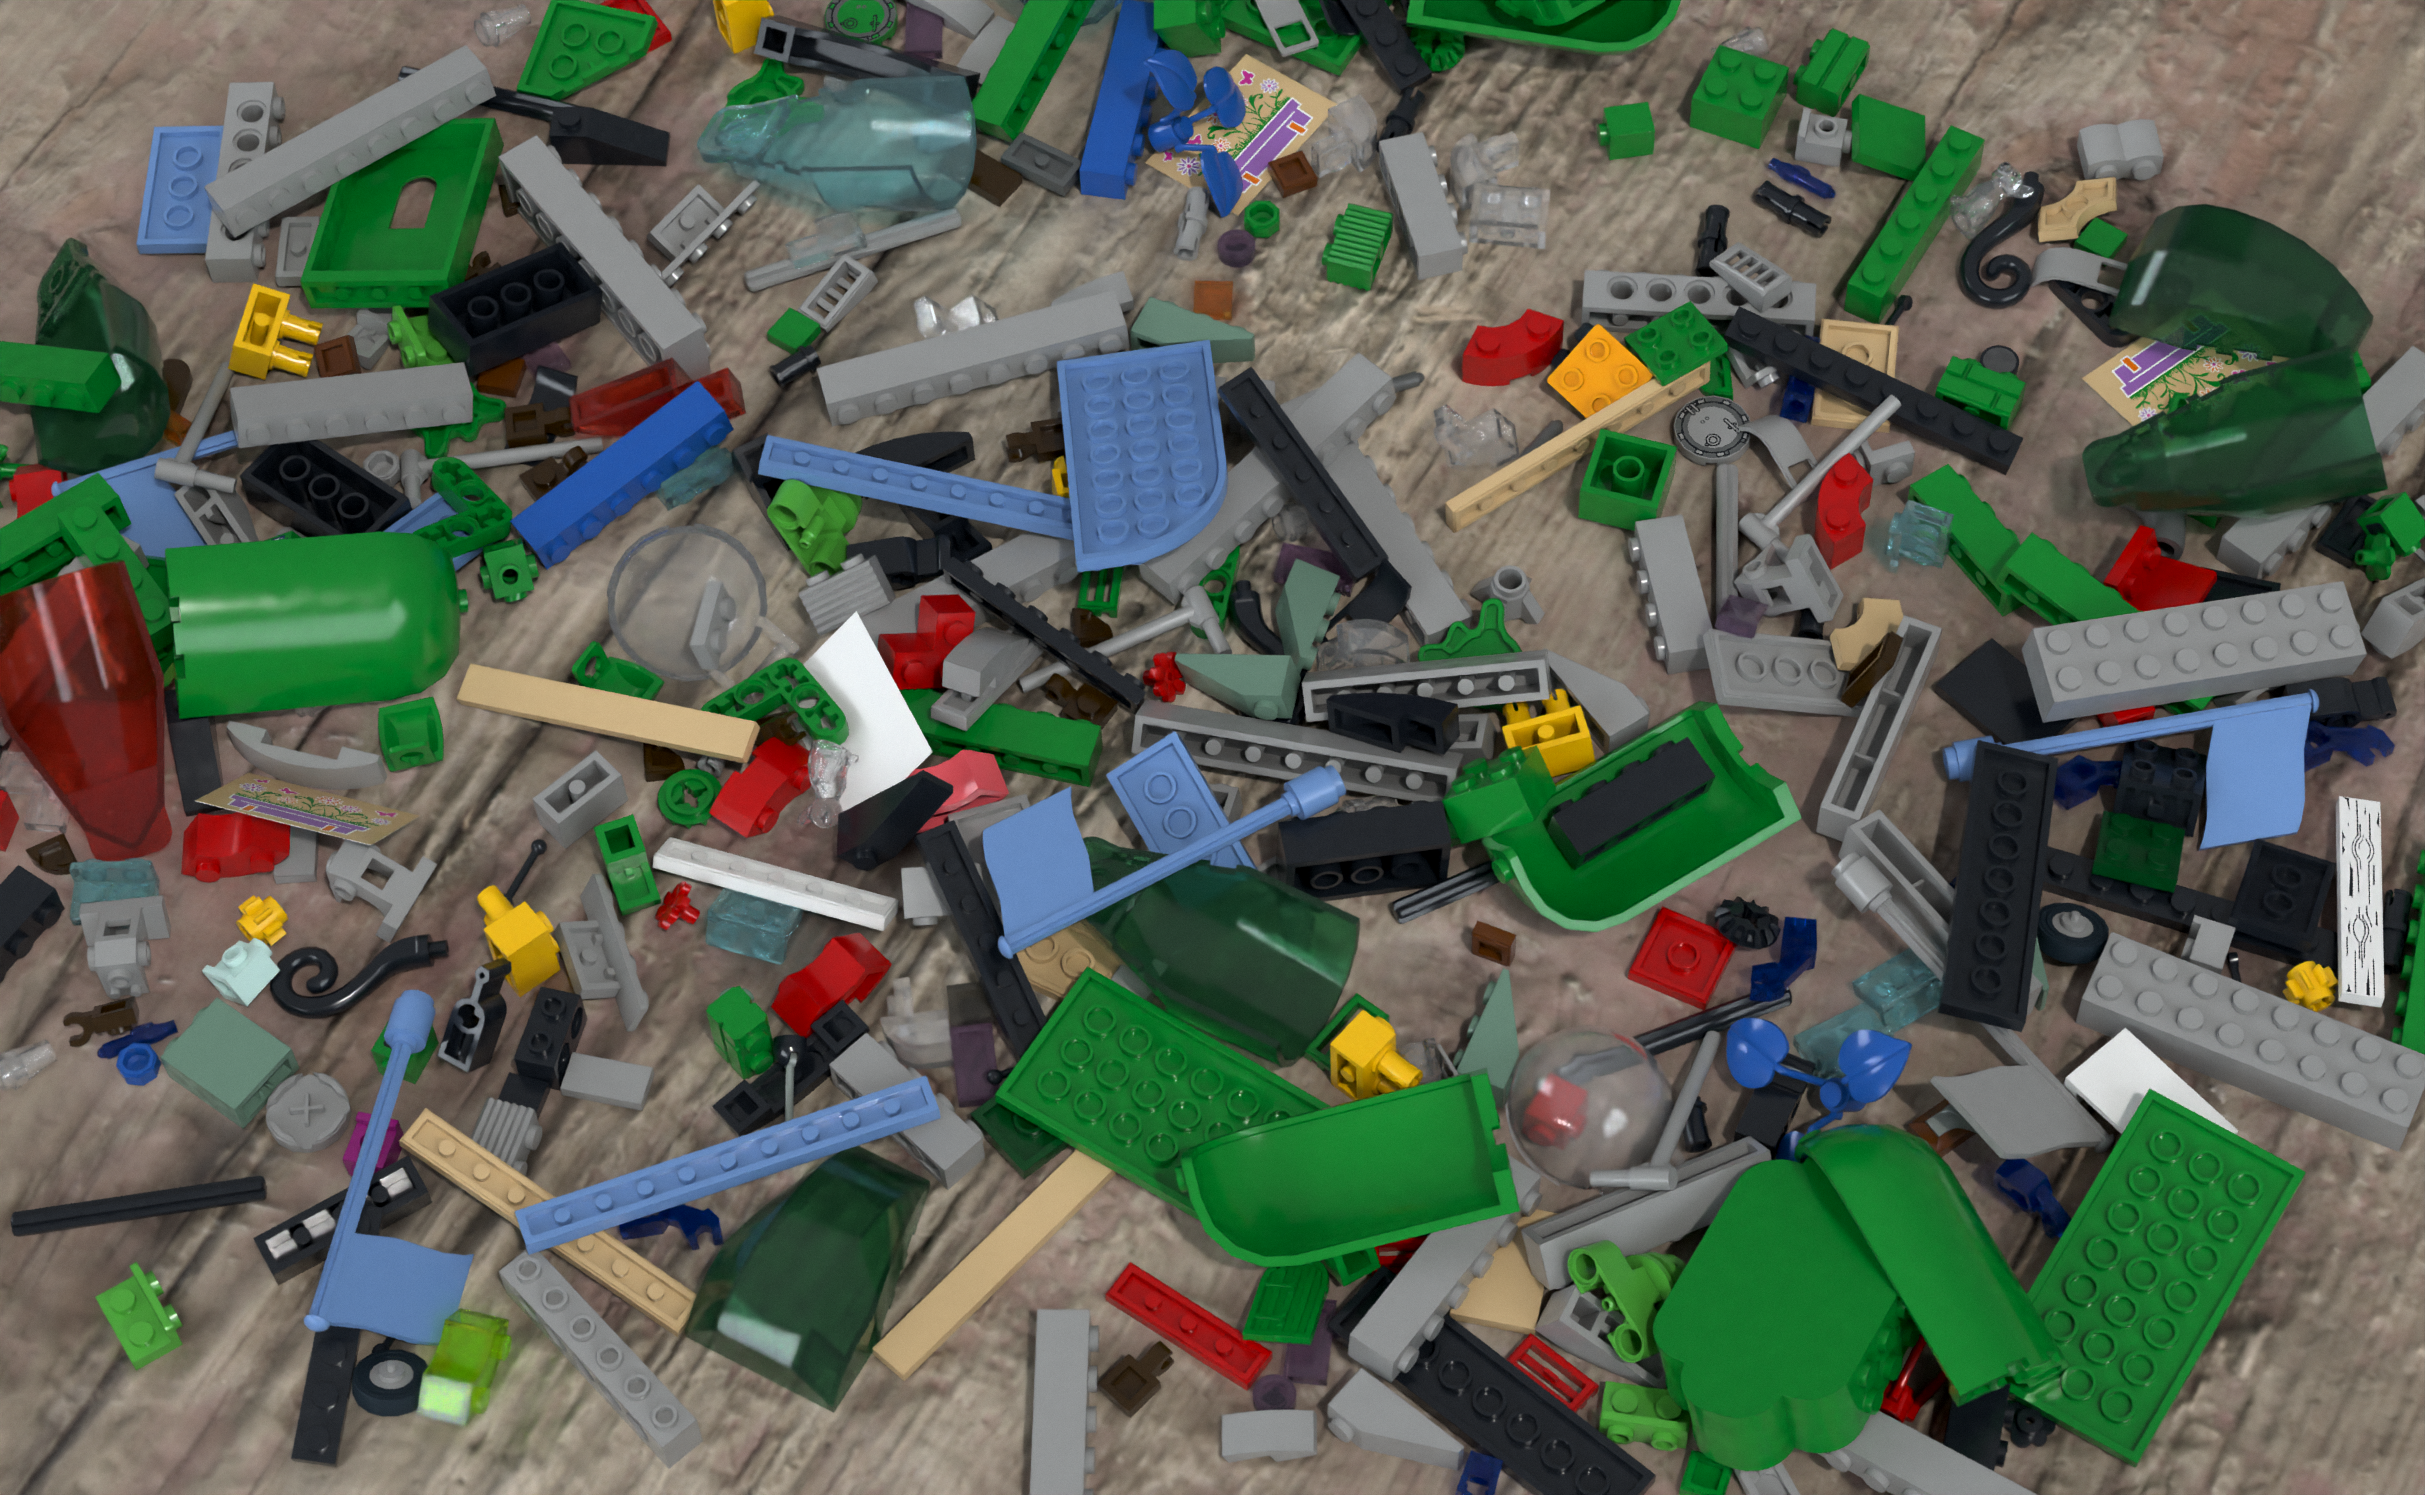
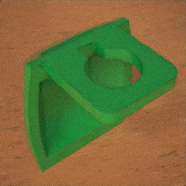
[572,641,665,701]
[378,696,444,772]

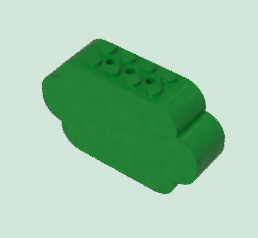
[1653,1156,1920,1471]

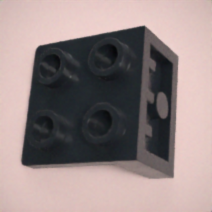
[2112,739,2207,837]

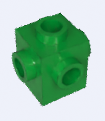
[479,538,539,602]

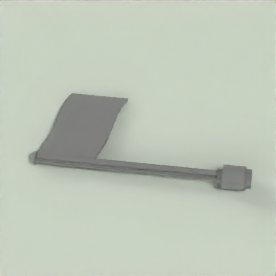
[1831,851,2115,1159]

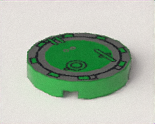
[824,0,898,45]

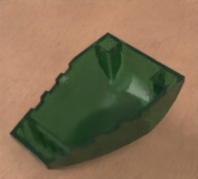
[2109,204,2373,372]
[685,1146,931,1413]

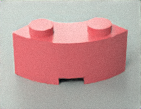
[906,749,1009,833]

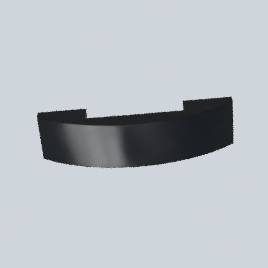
[712,999,870,1137]

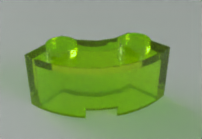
[417,1308,512,1426]

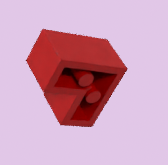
[877,594,975,690]

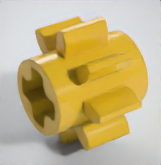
[236,895,288,946]
[2282,961,2338,1012]

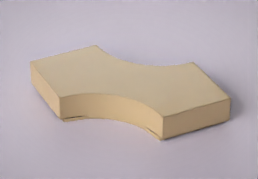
[2038,177,2117,242]
[1829,598,1903,671]

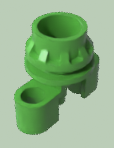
[767,479,863,576]
[1568,1240,1686,1363]

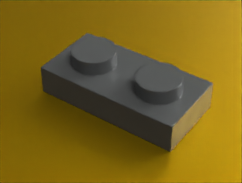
[1001,132,1082,196]

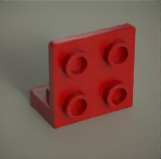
[2103,525,2217,611]

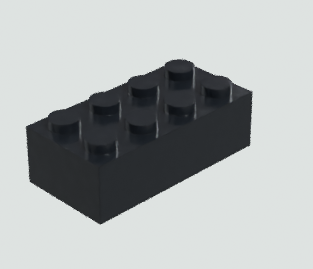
[428,242,602,377]
[240,439,412,537]
[1276,800,1452,907]

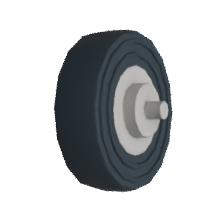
[2037,903,2109,964]
[352,1350,431,1417]

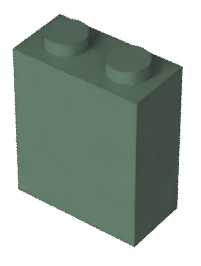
[160,997,299,1129]

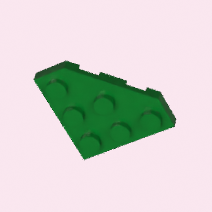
[516,0,658,101]

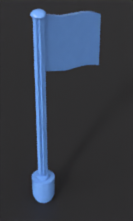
[51,430,238,558]
[1942,689,2319,851]
[983,765,1346,959]
[304,990,474,1346]

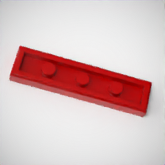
[1105,1262,1273,1391]

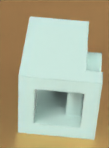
[202,938,280,1006]

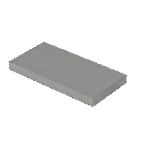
[1703,629,1866,717]

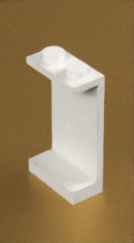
[2063,1028,2238,1135]

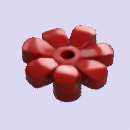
[1143,652,1186,703]
[655,881,700,930]

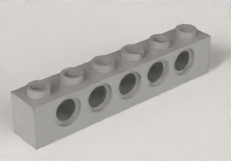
[205,82,285,283]
[1581,270,1816,340]
[499,1249,703,1468]

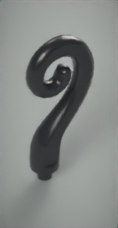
[1959,171,2045,309]
[1229,580,1308,725]
[270,934,449,1019]

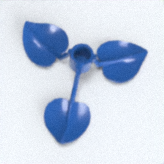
[1143,50,1246,218]
[1727,1018,1912,1162]

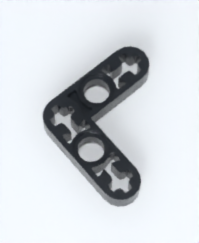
[2048,273,2195,348]

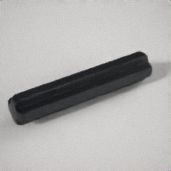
[1391,859,1500,924]

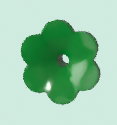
[2355,533,2396,581]

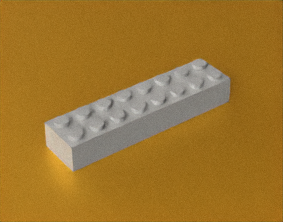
[498,135,711,395]
[2021,581,2367,723]
[2075,932,2425,1152]

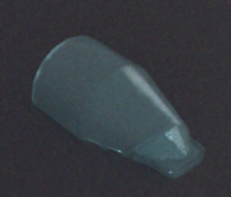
[696,76,977,213]

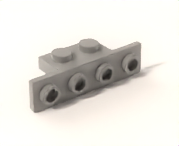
[646,179,760,288]
[554,874,649,1032]

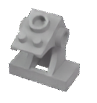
[1734,534,1844,623]
[326,839,437,943]
[79,895,171,999]

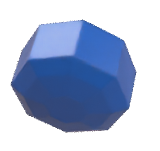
[116,1042,161,1086]

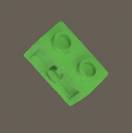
[387,305,456,369]
[95,1262,183,1370]
[1599,1381,1690,1451]

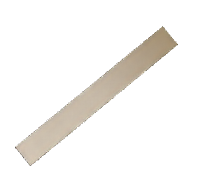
[1445,361,1710,533]
[457,663,760,764]
[399,1108,704,1337]
[872,1149,1117,1381]

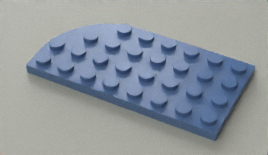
[1056,340,1228,572]

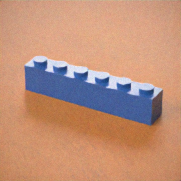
[1079,0,1166,200]
[510,381,734,570]

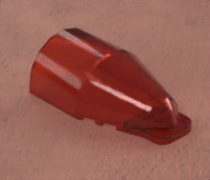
[0,560,172,865]

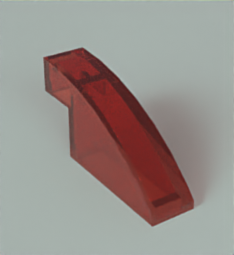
[569,357,746,436]

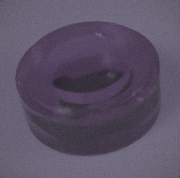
[1217,229,1256,268]
[1253,1374,1297,1411]

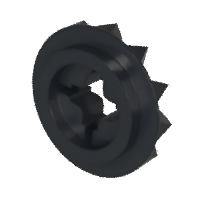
[1714,896,1781,949]

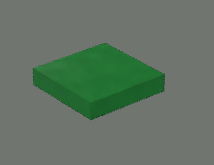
[1852,94,1926,181]

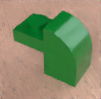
[594,814,661,916]

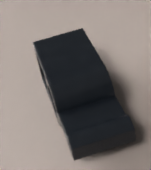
[847,534,953,590]
[2281,677,2397,736]
[437,957,511,1072]
[1733,1053,1816,1160]

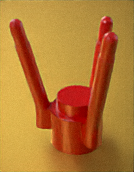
[1879,1333,1947,1423]

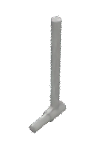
[154,362,237,494]
[1738,394,1902,564]
[400,437,604,510]
[1018,585,1232,693]
[1590,1031,1722,1190]

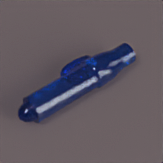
[1768,158,1836,199]
[97,1019,178,1060]

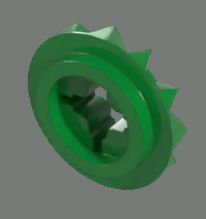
[1409,28,1465,71]
[658,769,722,830]

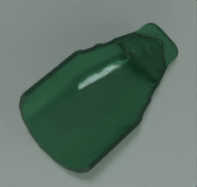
[30,238,171,476]
[2082,344,2388,520]
[1079,836,1360,1068]

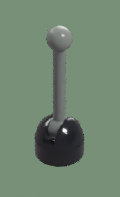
[773,1035,807,1122]

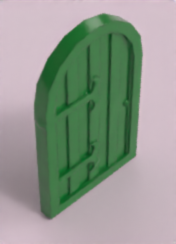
[1242,1261,1330,1345]

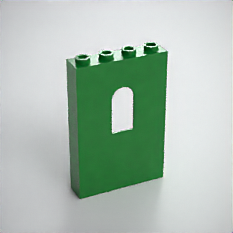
[300,118,504,308]

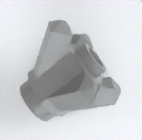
[1471,566,1545,624]

